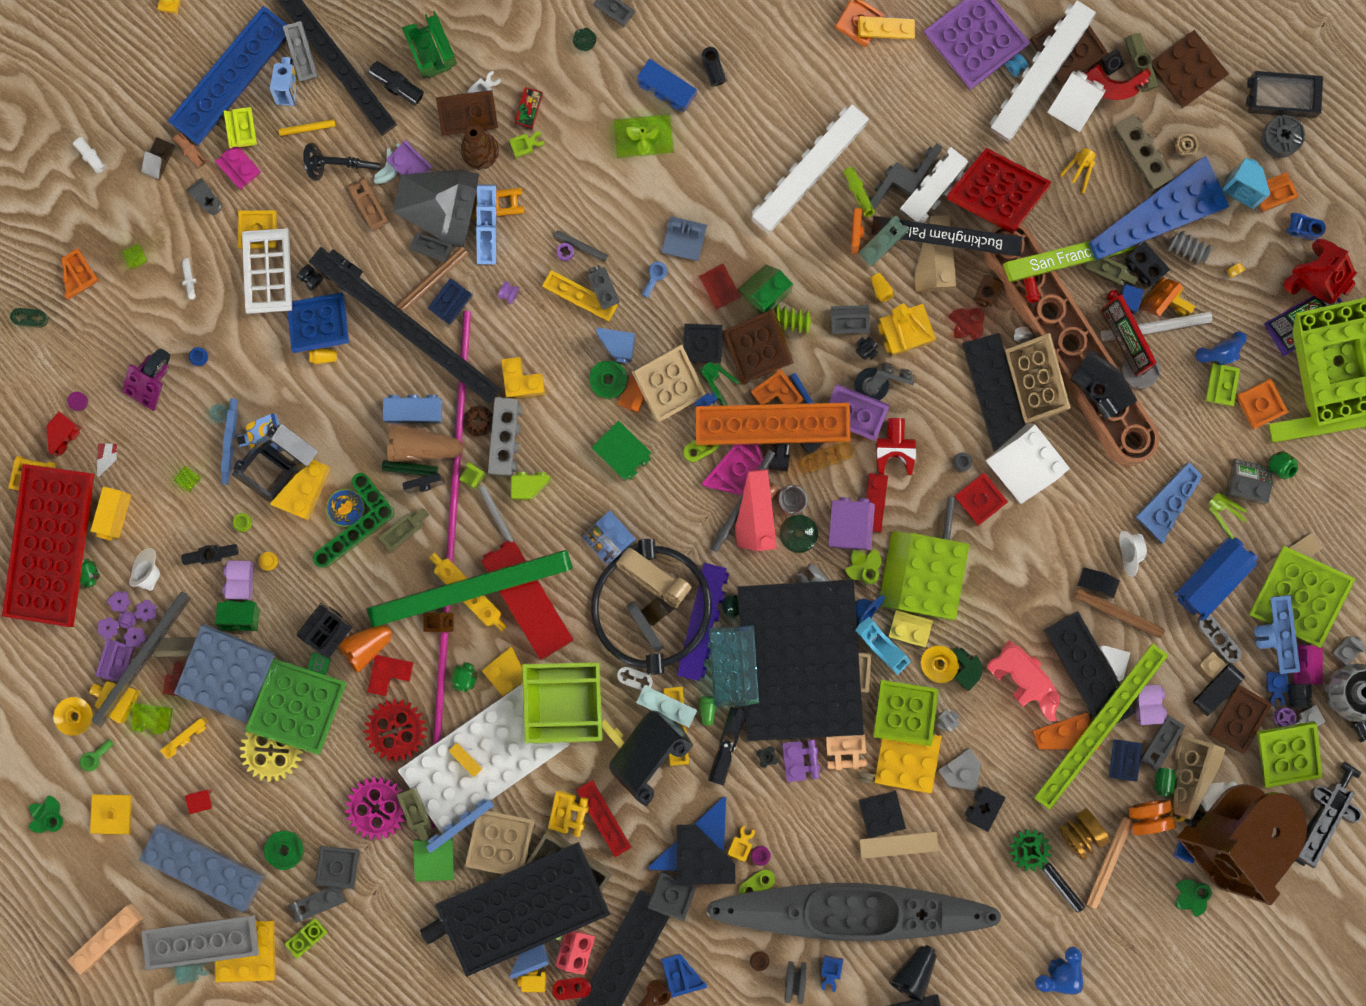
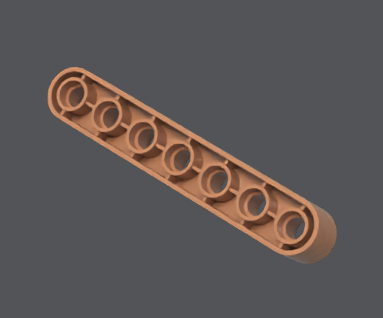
[982,225,1159,466]

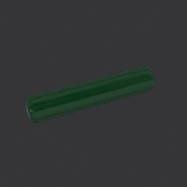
[382,460,439,476]

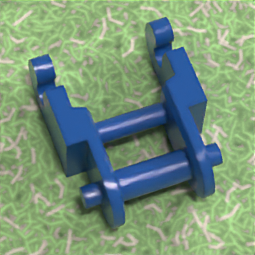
[695,392,717,408]

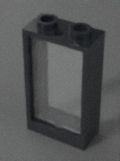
[1246,71,1323,118]

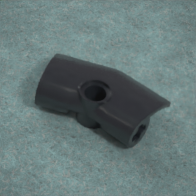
[1069,351,1137,420]

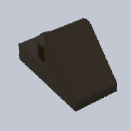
[142,137,175,180]
[642,597,683,626]

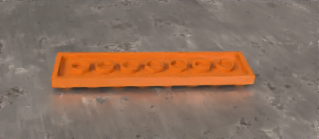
[696,403,851,446]

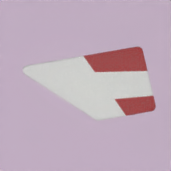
[97,444,117,477]

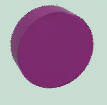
[67,391,88,411]
[751,846,771,866]

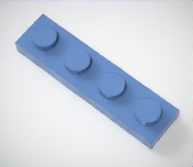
[426,798,495,853]

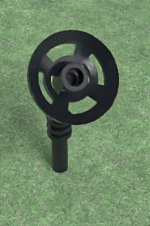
[303,143,381,181]

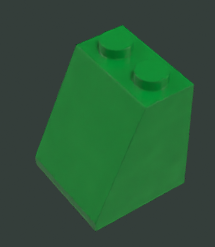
[738,264,793,314]

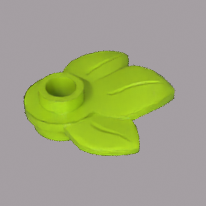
[845,549,882,585]

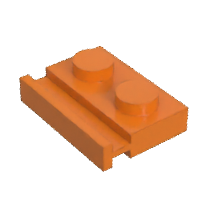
[1259,172,1299,212]
[1139,277,1183,316]

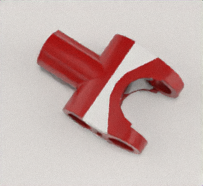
[876,418,916,475]

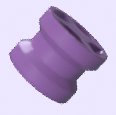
[498,281,520,304]
[1273,708,1296,727]

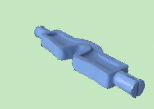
[221,399,238,485]

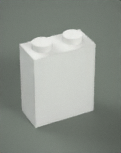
[1047,70,1106,132]

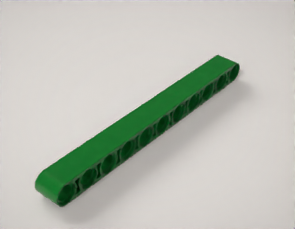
[366,550,573,627]

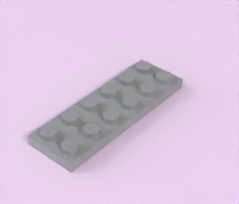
[141,915,259,970]

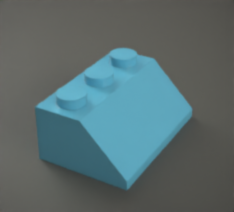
[1222,158,1270,210]

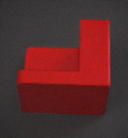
[185,789,212,815]

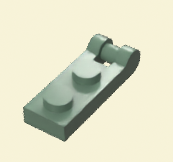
[858,216,909,266]

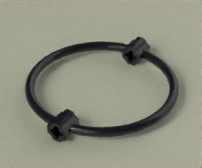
[591,539,712,675]

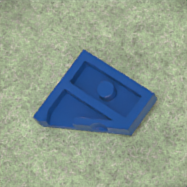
[661,954,707,998]

